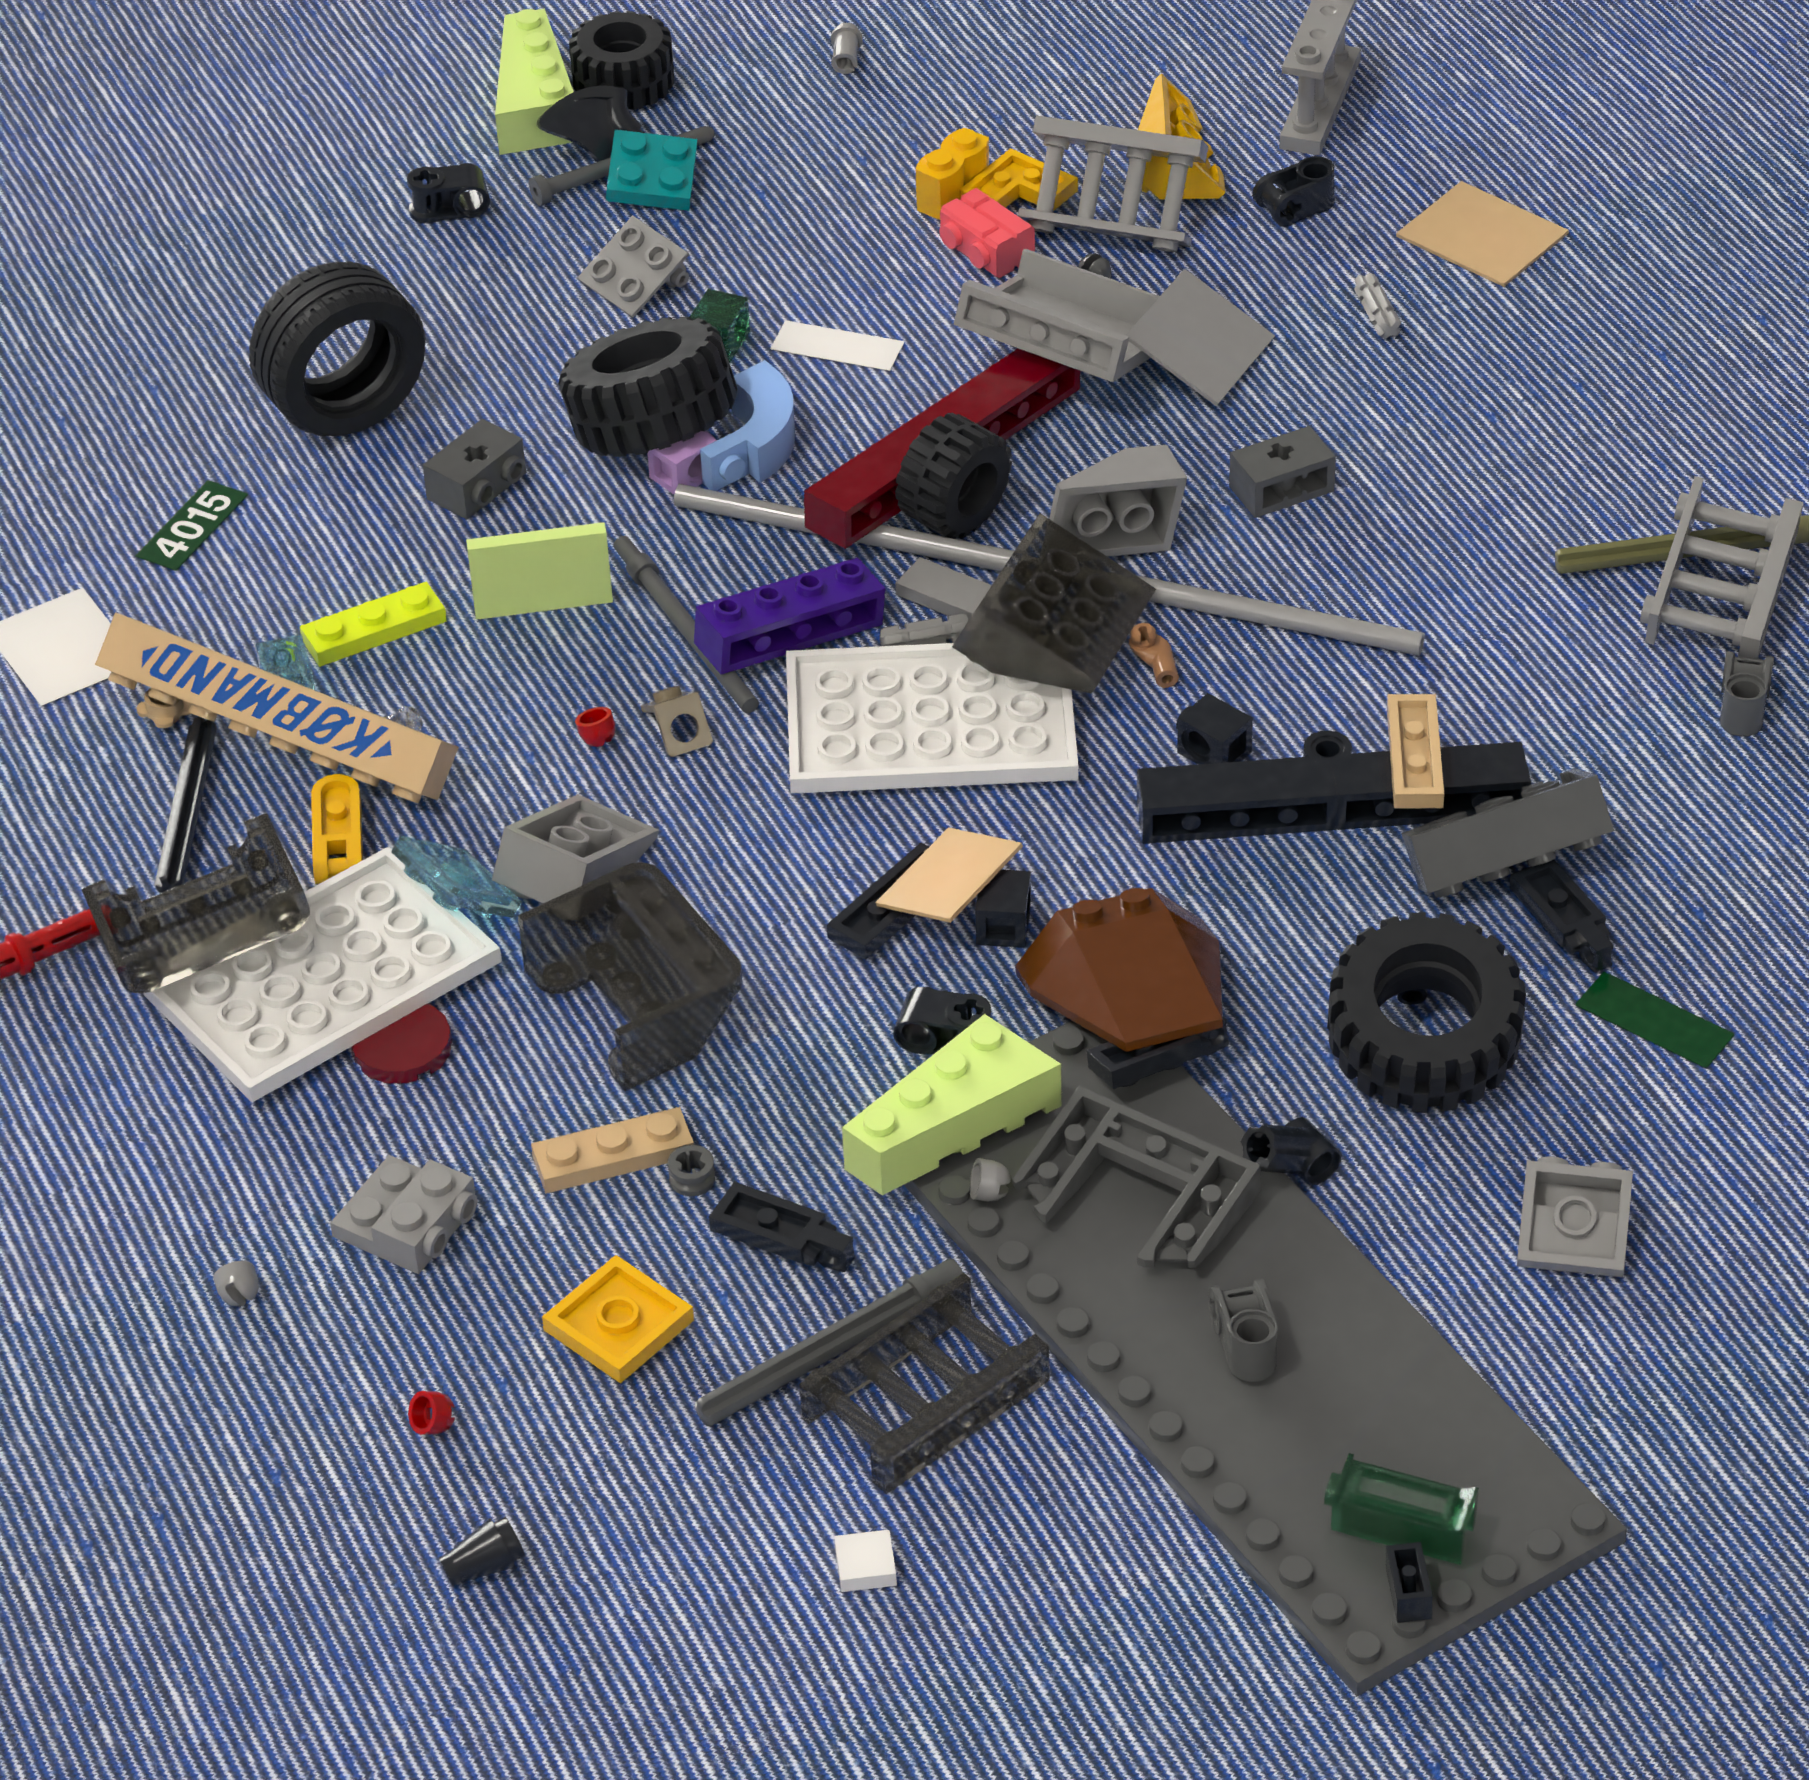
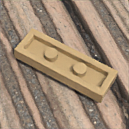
[1387,694,1444,809]
[531,1107,694,1194]

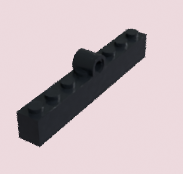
[1136,730,1531,844]

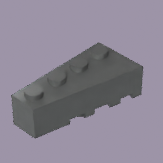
[1401,768,1614,898]

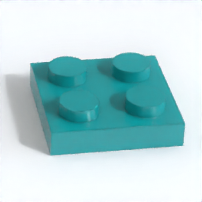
[606,130,698,211]

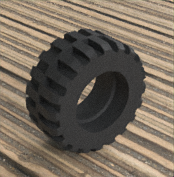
[558,317,738,457]
[1327,912,1526,1113]

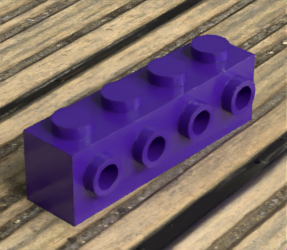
[694,557,886,675]

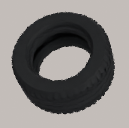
[249,262,426,436]

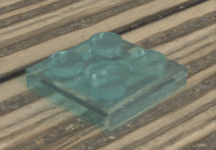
[391,836,522,918]

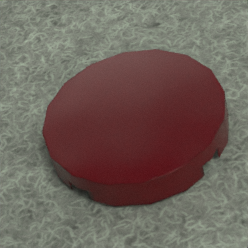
[351,1004,452,1083]

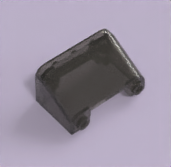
[81,812,310,993]

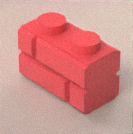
[939,188,1035,278]

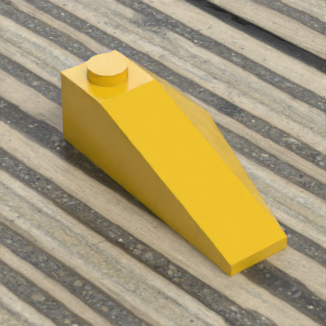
[1129,74,1226,199]

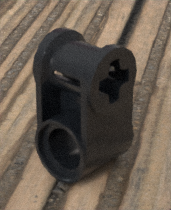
[1252,156,1335,227]
[407,163,490,223]
[893,987,992,1054]

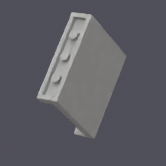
[954,249,1160,382]

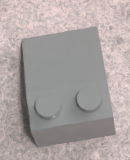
[1041,445,1187,563]
[492,794,659,917]

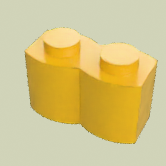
[916,128,989,220]

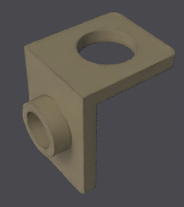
[640,685,713,757]

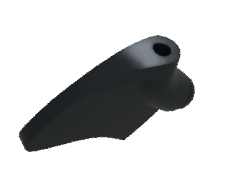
[537,86,645,162]

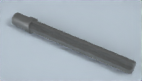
[694,1258,966,1426]

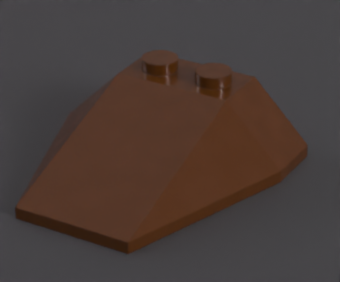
[1015,888,1223,1052]

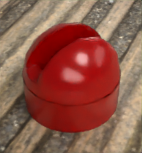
[575,707,616,747]
[408,1391,455,1435]

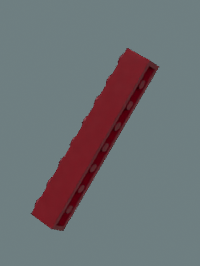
[804,348,1080,549]

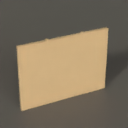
[875,827,1023,923]

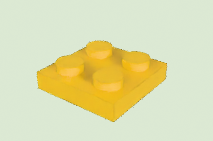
[542,1255,694,1384]

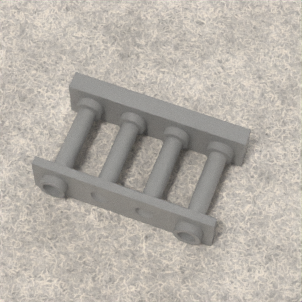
[1279,0,1361,156]
[1018,115,1208,252]
[1640,476,1804,659]

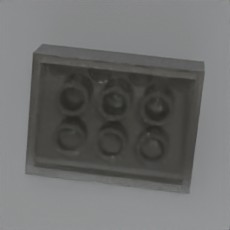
[952,513,1156,694]

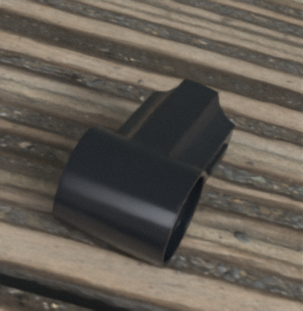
[1240,1117,1342,1186]

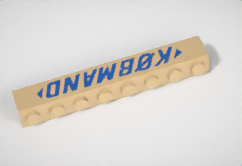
[95,612,459,804]

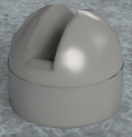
[970,1158,1011,1202]
[213,1261,259,1307]

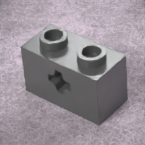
[423,418,526,520]
[1229,426,1336,518]

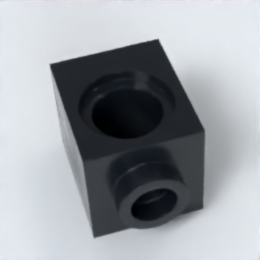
[1176,693,1253,764]
[975,869,1031,948]

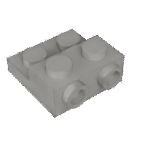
[330,1155,478,1274]
[1517,1156,1633,1277]

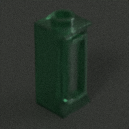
[1324,1453,1479,1565]

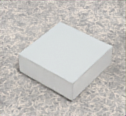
[834,1530,897,1592]

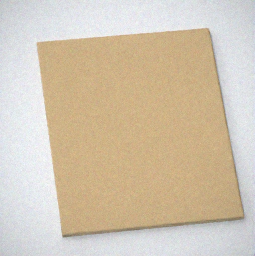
[1396,181,1569,287]

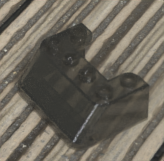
[518,862,743,1092]

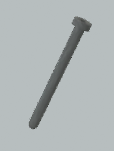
[529,126,715,206]

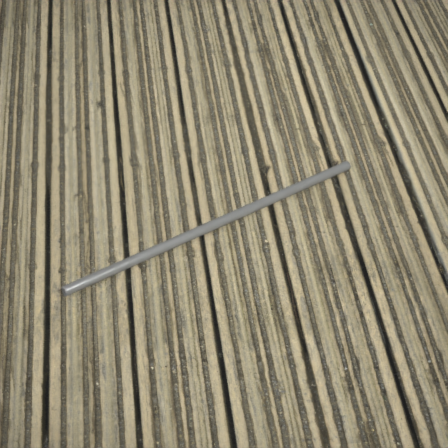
[674,484,1425,656]

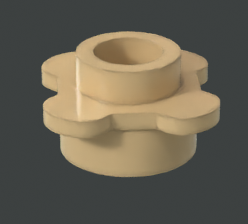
[137,689,191,728]

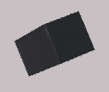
[1386,1542,1432,1623]

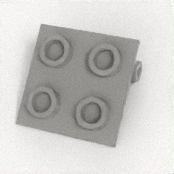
[577,215,690,318]

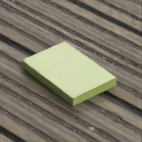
[466,522,613,620]

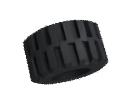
[569,11,674,110]
[895,413,1012,539]

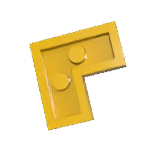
[960,148,1078,211]

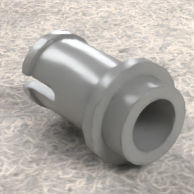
[830,23,863,74]

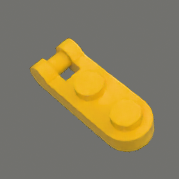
[311,774,363,884]

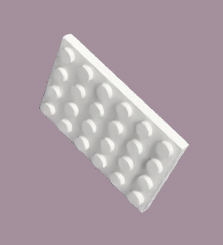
[786,638,1078,793]
[141,846,502,1102]

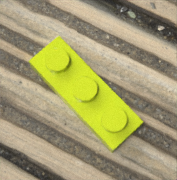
[300,581,447,667]

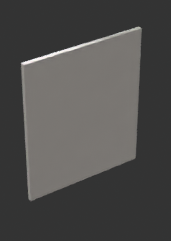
[1126,268,1275,406]

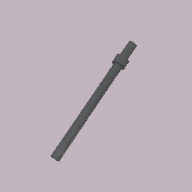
[613,536,759,713]

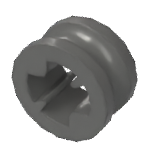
[668,1145,715,1196]

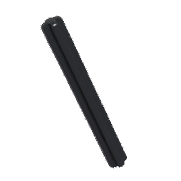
[155,716,217,897]

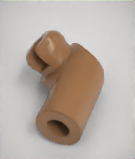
[1129,623,1179,688]

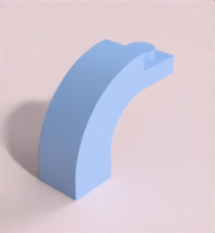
[700,360,795,491]

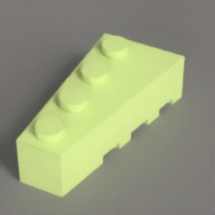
[495,8,574,155]
[842,1014,1062,1195]

